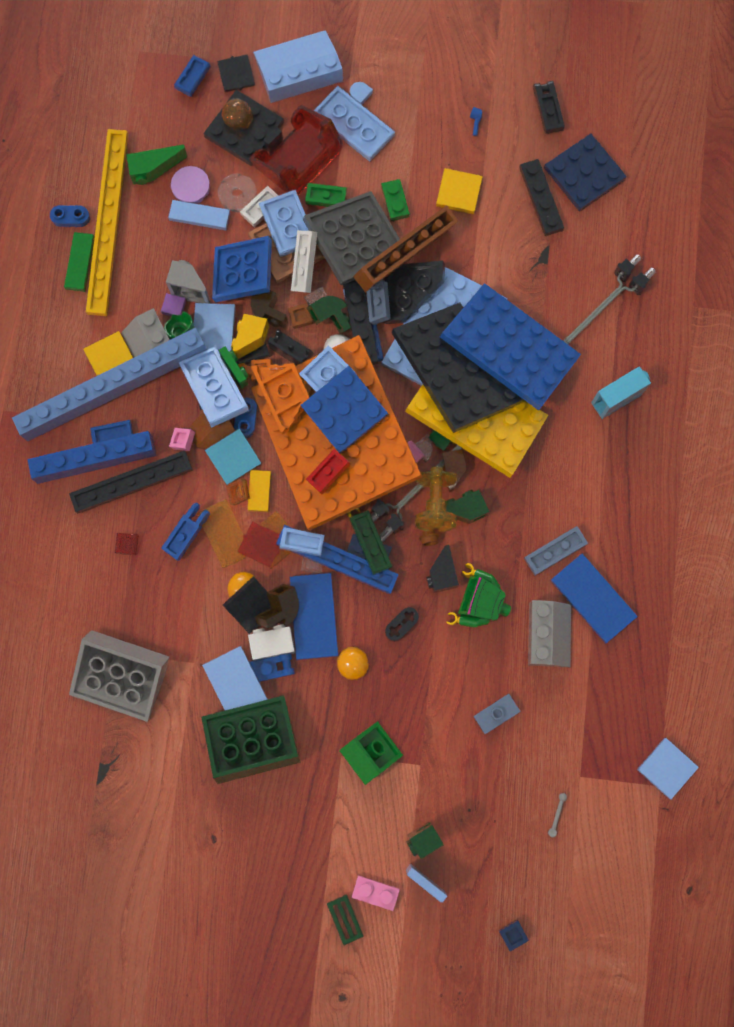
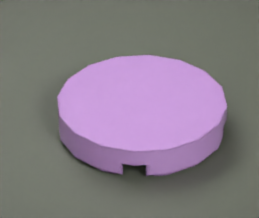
[171,166,210,204]

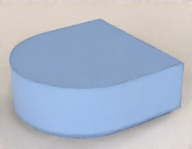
[350,82,373,105]

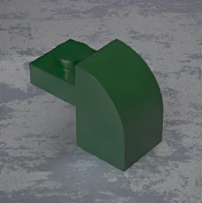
[306,296,351,334]

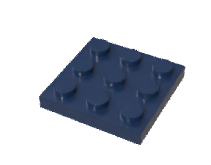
[544,133,627,212]

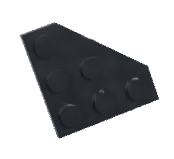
[384,260,445,324]

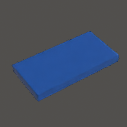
[550,554,638,644]
[290,573,338,660]

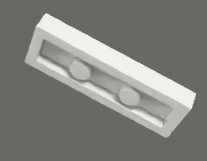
[291,230,317,293]

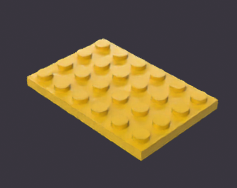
[405,385,548,478]

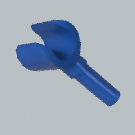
[470,107,482,136]

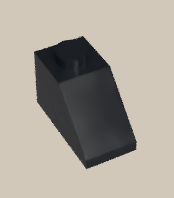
[426,545,459,593]

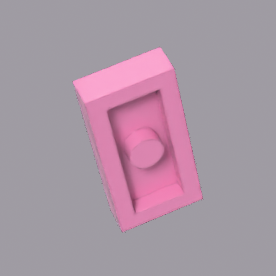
[352,875,400,911]

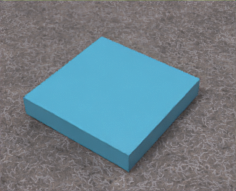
[205,429,261,485]

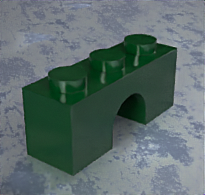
[406,822,444,859]

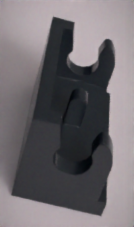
[268,329,313,366]

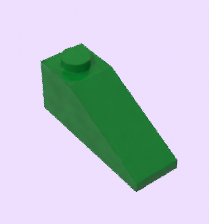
[126,144,188,185]

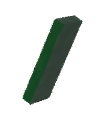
[349,510,393,575]

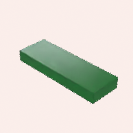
[64,232,95,292]

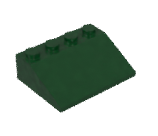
[201,695,301,784]

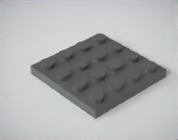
[303,191,400,285]

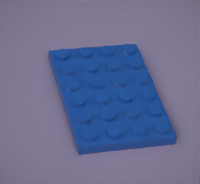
[440,283,581,410]

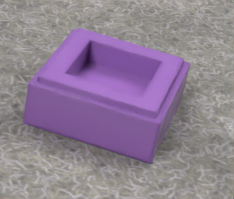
[161,293,186,316]

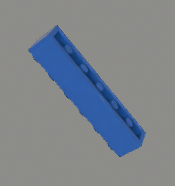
[27,431,157,484]

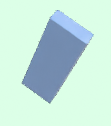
[168,200,230,230]

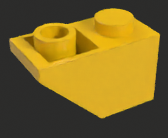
[231,314,269,359]

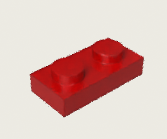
[306,449,350,494]

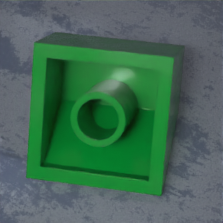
[339,721,403,785]

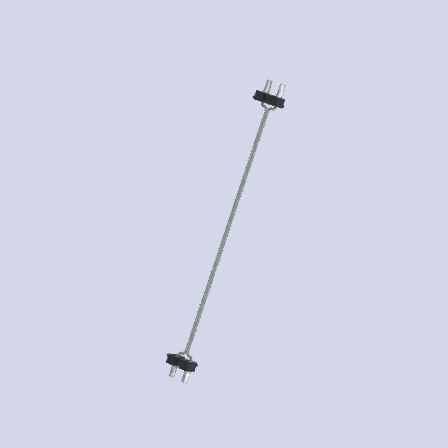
[371,255,656,542]

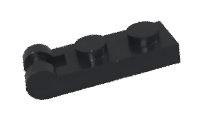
[533,81,565,134]

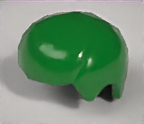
[164,311,195,340]

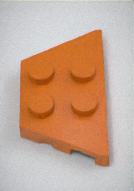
[251,363,310,435]

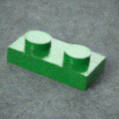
[381,179,410,222]
[305,183,347,207]
[218,346,249,389]

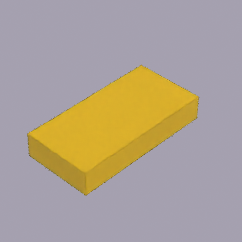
[247,470,271,512]

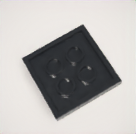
[203,90,284,166]

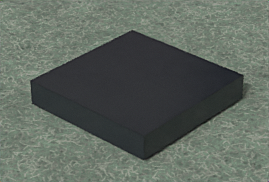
[223,576,271,634]

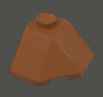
[188,412,235,449]

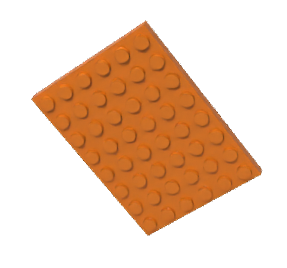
[251,335,422,531]

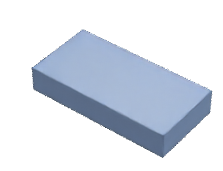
[279,527,325,556]

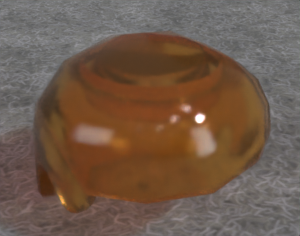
[221,98,253,129]

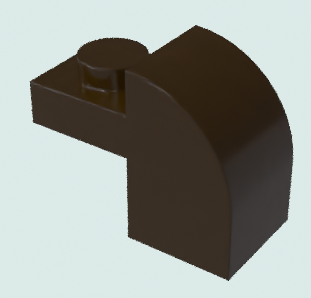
[251,290,288,328]
[254,584,299,628]

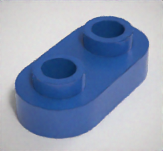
[50,205,90,227]
[234,398,258,438]

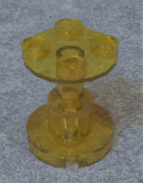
[415,467,457,532]

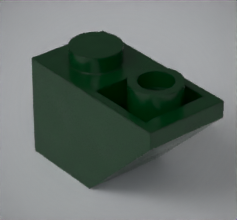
[441,490,490,524]

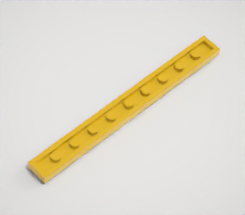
[86,129,128,316]

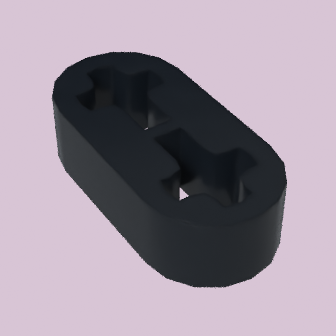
[385,607,419,642]

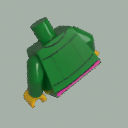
[447,563,511,628]

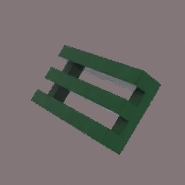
[327,894,364,945]

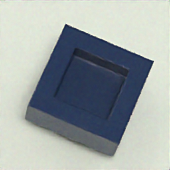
[498,920,529,951]

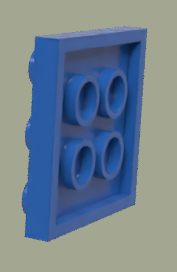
[212,236,272,302]
[301,366,389,454]

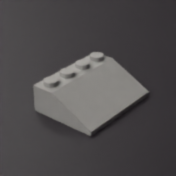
[69,630,170,722]

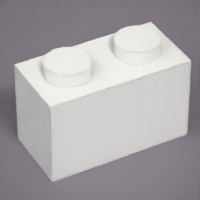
[248,624,295,661]

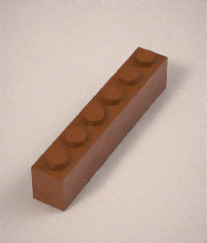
[353,205,458,292]

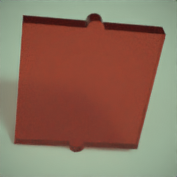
[237,521,280,567]

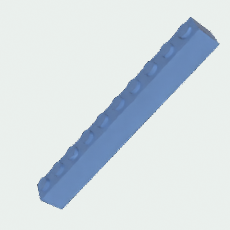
[12,328,207,441]

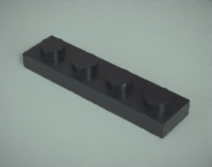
[519,159,564,236]

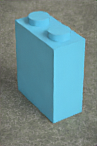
[591,366,651,419]

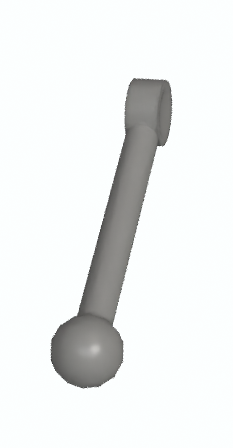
[548,793,567,837]

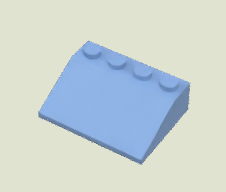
[254,30,343,103]

